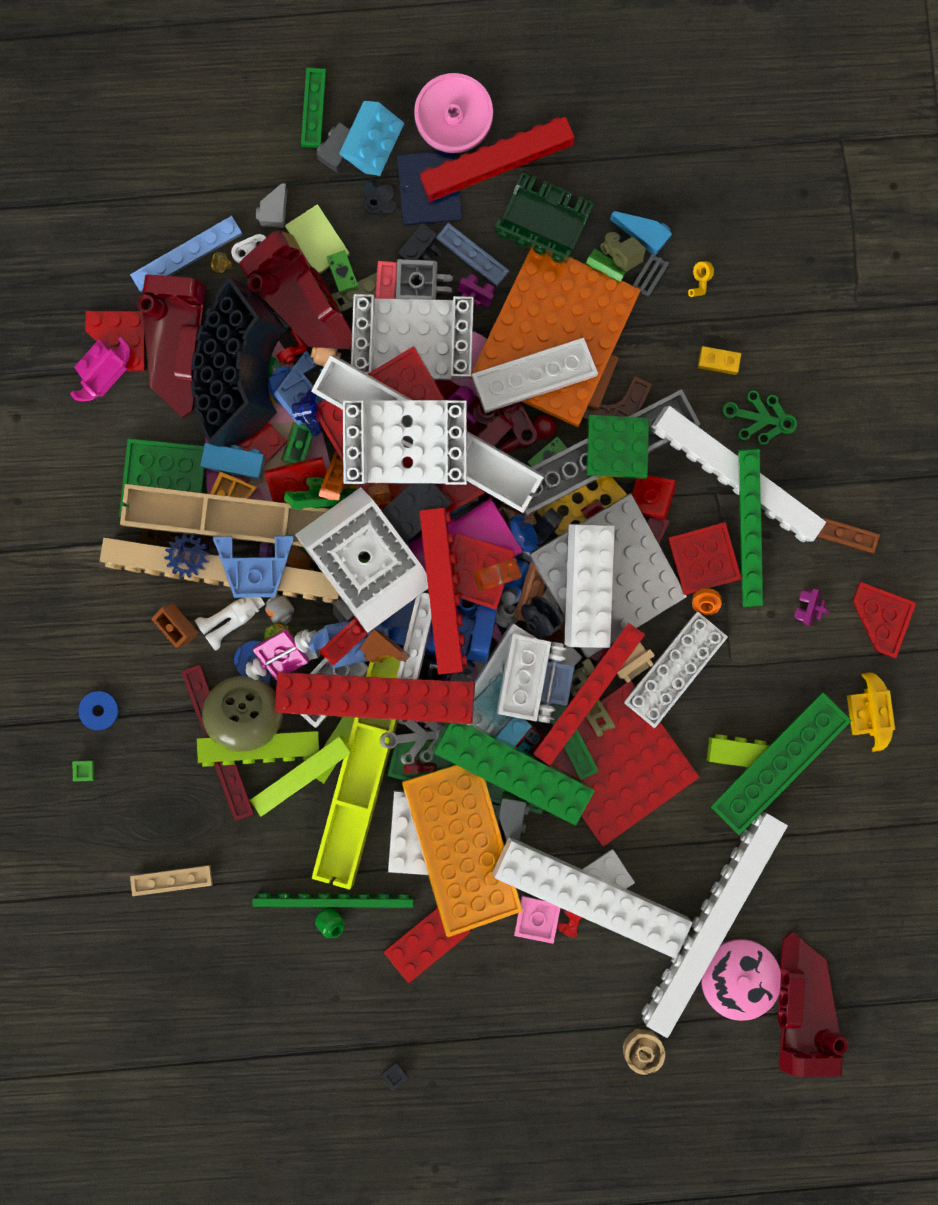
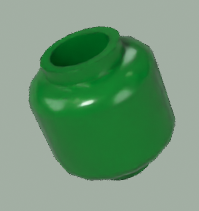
[315,908,345,938]

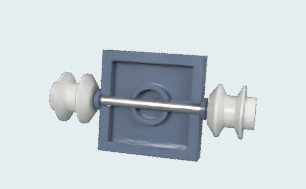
[538,642,574,723]

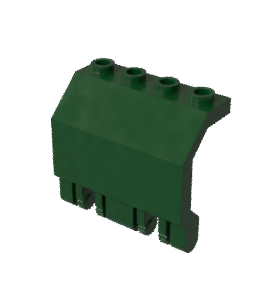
[495,171,595,264]

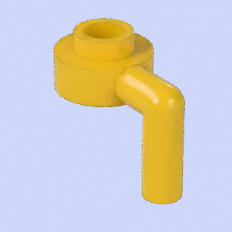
[688,261,714,297]

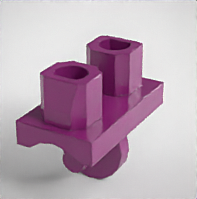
[457,274,494,309]
[794,589,830,626]

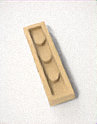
[130,865,213,896]

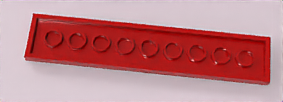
[275,672,475,724]

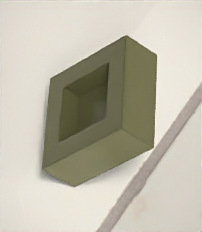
[580,658,595,678]

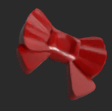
[557,909,583,937]

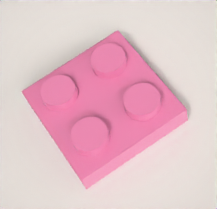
[514,895,560,944]

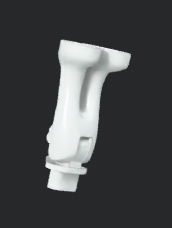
[195,597,265,651]

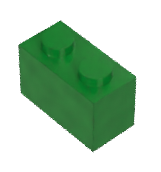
[281,422,314,464]

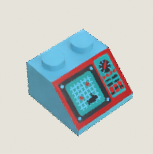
[494,717,545,754]

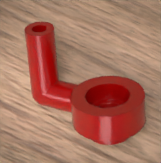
[276,331,307,365]

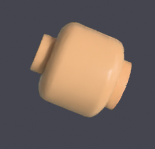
[310,347,341,367]

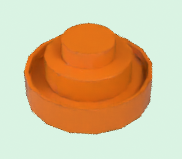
[692,588,722,615]

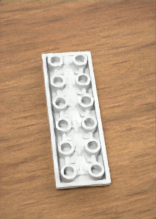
[624,612,728,728]

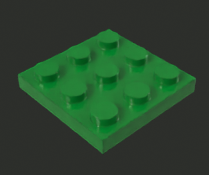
[586,415,649,479]

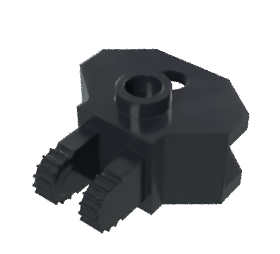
[520,596,564,640]

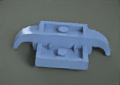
[310,620,389,668]

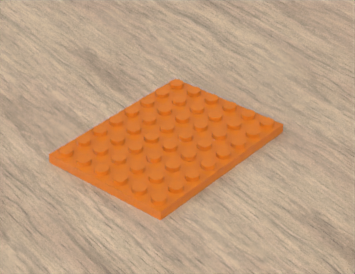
[470,248,641,427]

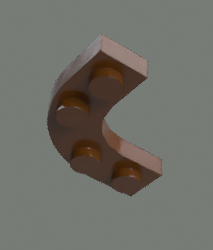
[582,376,652,421]

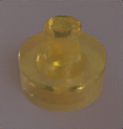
[211,252,232,273]

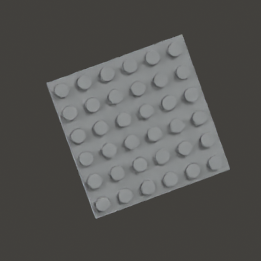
[529,494,687,658]

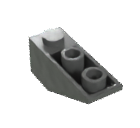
[499,792,530,843]

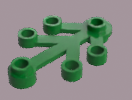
[722,390,797,445]

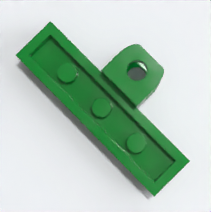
[284,477,357,510]

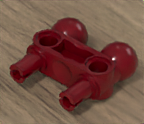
[481,401,557,454]

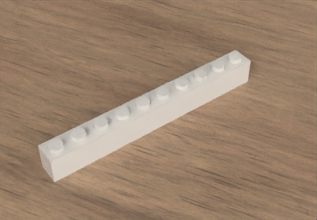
[651,406,826,542]

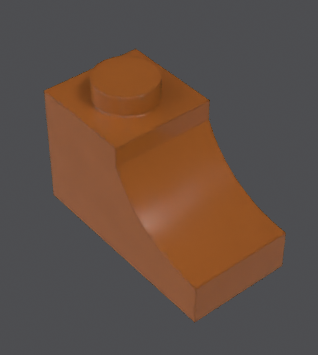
[359,629,410,663]

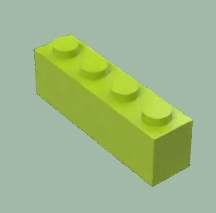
[706,734,769,767]

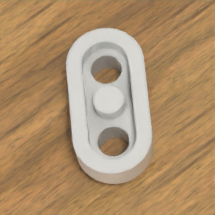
[231,234,266,263]

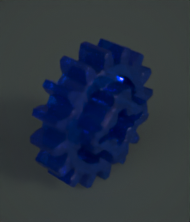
[164,534,210,578]

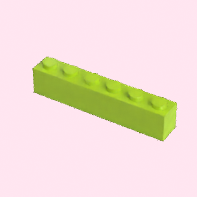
[197,731,319,766]

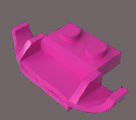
[71,337,130,401]

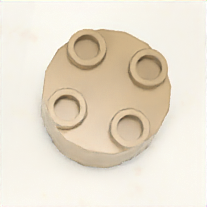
[623,1029,665,1075]

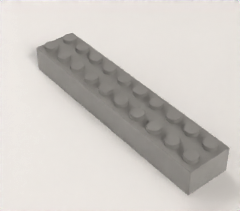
[521,389,700,517]

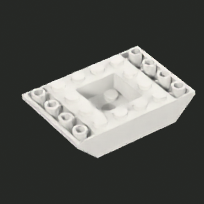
[295,487,428,633]

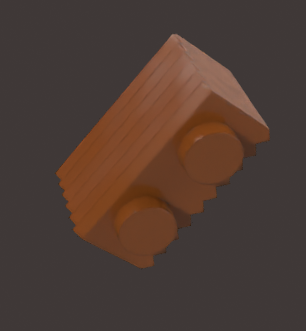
[152,604,199,648]

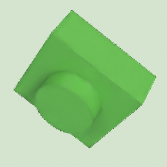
[72,760,95,782]

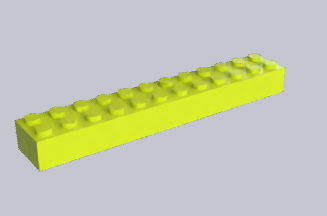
[311,657,401,890]

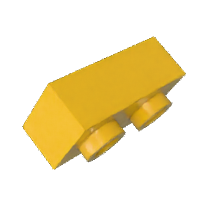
[697,346,741,375]

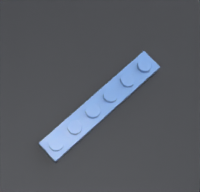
[130,216,243,293]

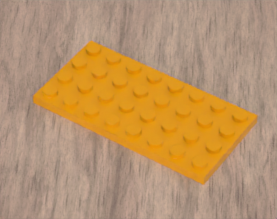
[402,764,522,937]

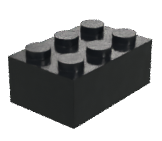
[382,483,454,543]

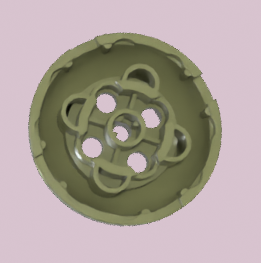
[202,676,283,751]

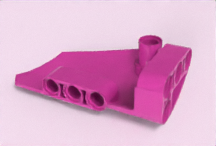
[407,498,523,572]

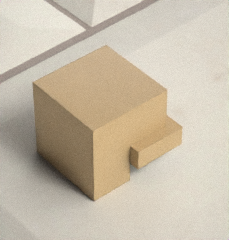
[617,643,655,683]

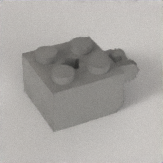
[396,259,453,300]

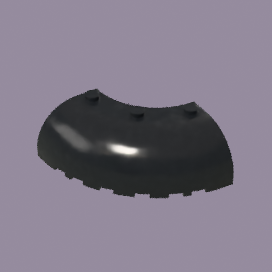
[191,277,287,447]

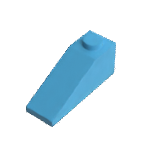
[610,211,672,255]

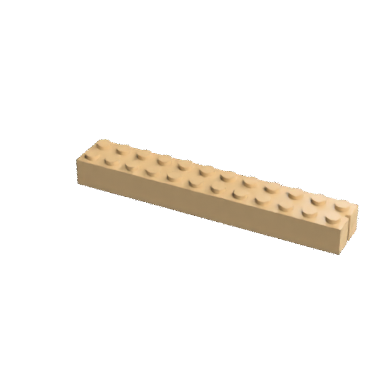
[120,484,364,554]
[100,538,341,604]

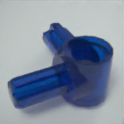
[292,389,322,436]

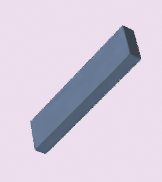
[436,223,509,287]

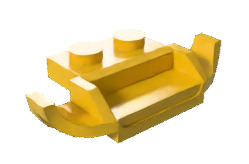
[847,672,895,752]

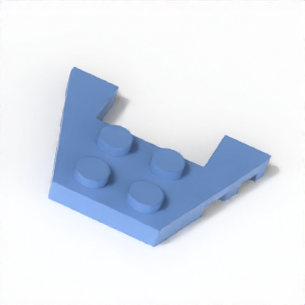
[274,351,324,425]
[213,536,294,598]

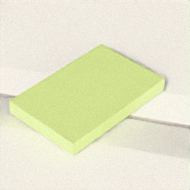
[285,204,350,274]

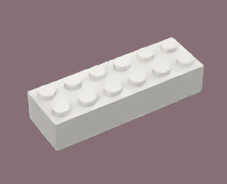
[564,524,615,648]

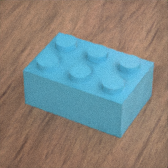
[339,101,404,176]

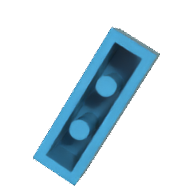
[200,443,266,481]

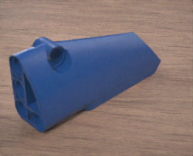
[381,598,497,663]

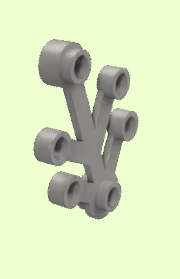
[380,720,445,764]

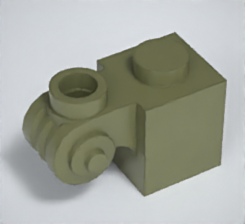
[600,232,646,272]

